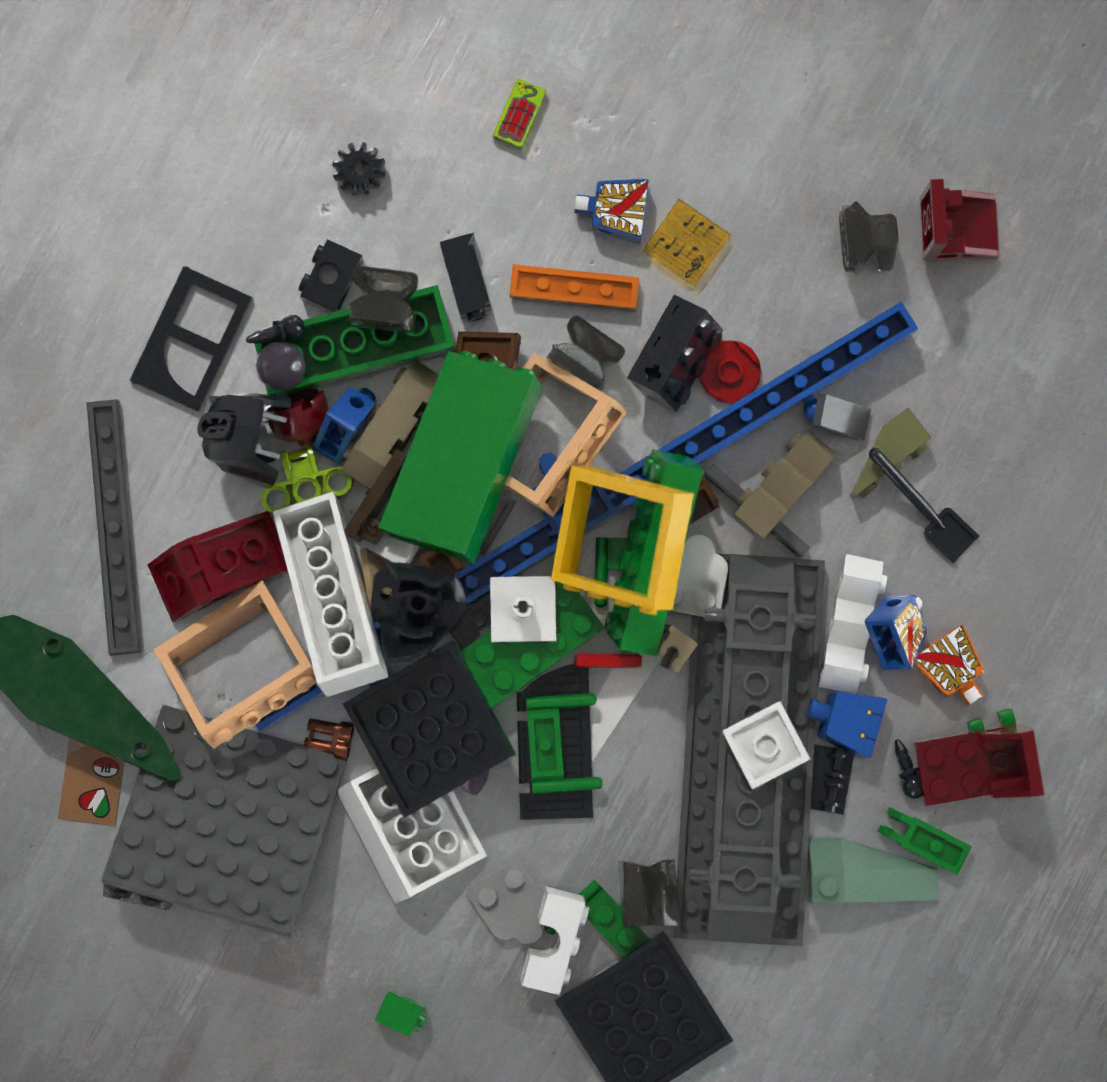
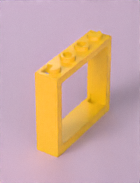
[551,465,694,615]

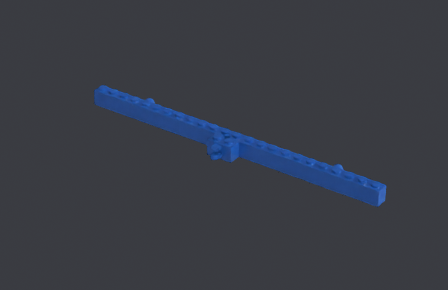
[255,301,918,732]

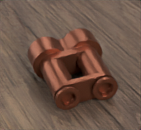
[304,718,355,761]

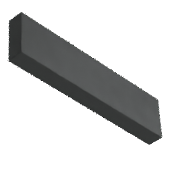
[705,464,810,558]

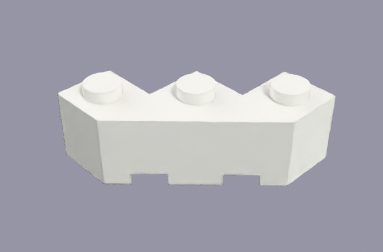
[818,554,887,694]

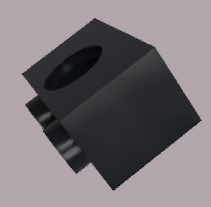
[298,239,364,313]

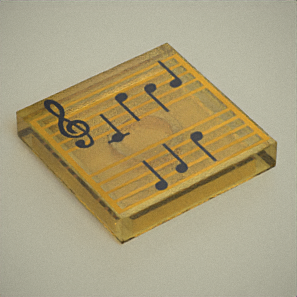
[643,198,731,287]

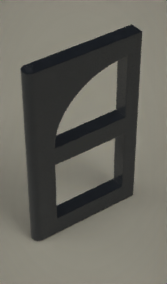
[130,266,252,412]

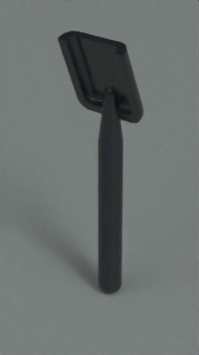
[869,448,979,563]

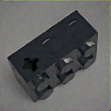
[627,295,723,412]

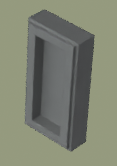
[813,394,871,440]

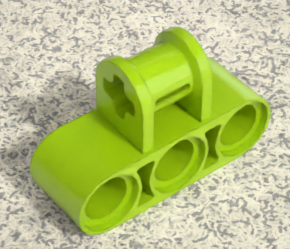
[261,443,354,514]

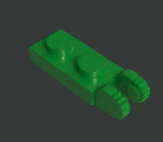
[878,807,972,875]

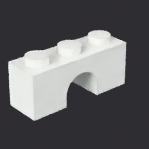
[520,886,589,995]

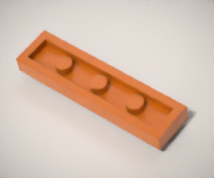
[510,264,639,311]

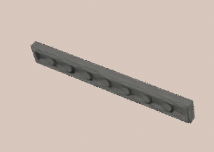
[86,399,142,656]

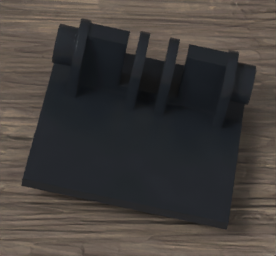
[811,744,854,815]

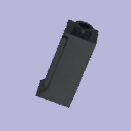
[440,232,491,322]

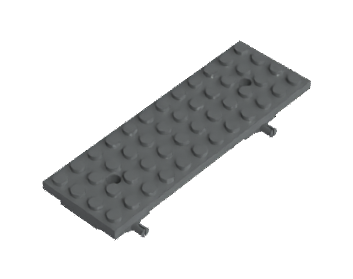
[673,553,825,946]

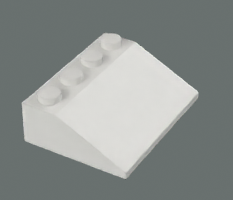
[337,768,487,905]

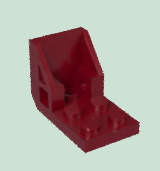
[920,179,999,261]
[147,511,288,623]
[914,724,1045,806]

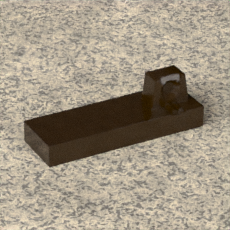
[344,450,407,545]

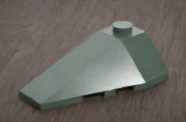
[808,837,938,903]

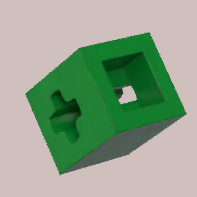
[375,989,427,1037]

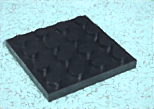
[343,640,517,818]
[555,930,733,1082]

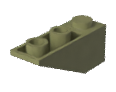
[850,408,932,498]

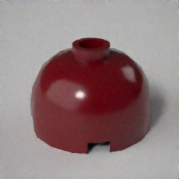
[264,389,329,446]

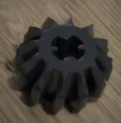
[332,142,386,197]

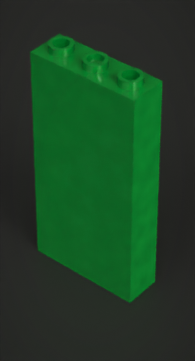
[378,351,543,564]

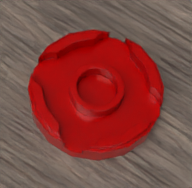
[698,340,761,404]

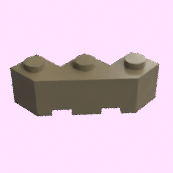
[341,360,439,489]
[734,430,837,539]

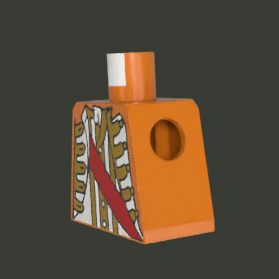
[914,624,984,706]

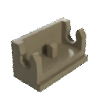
[658,624,698,673]

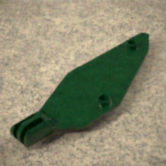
[0,615,181,782]

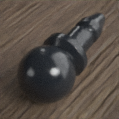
[246,314,305,344]
[895,739,923,799]

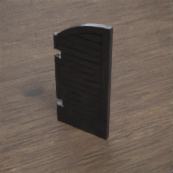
[516,664,593,820]

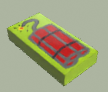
[492,78,546,150]

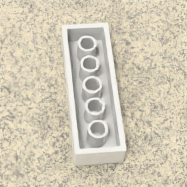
[273,492,388,697]

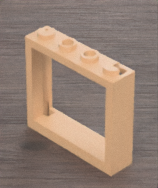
[504,353,627,517]
[154,580,317,749]

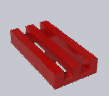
[574,653,642,669]

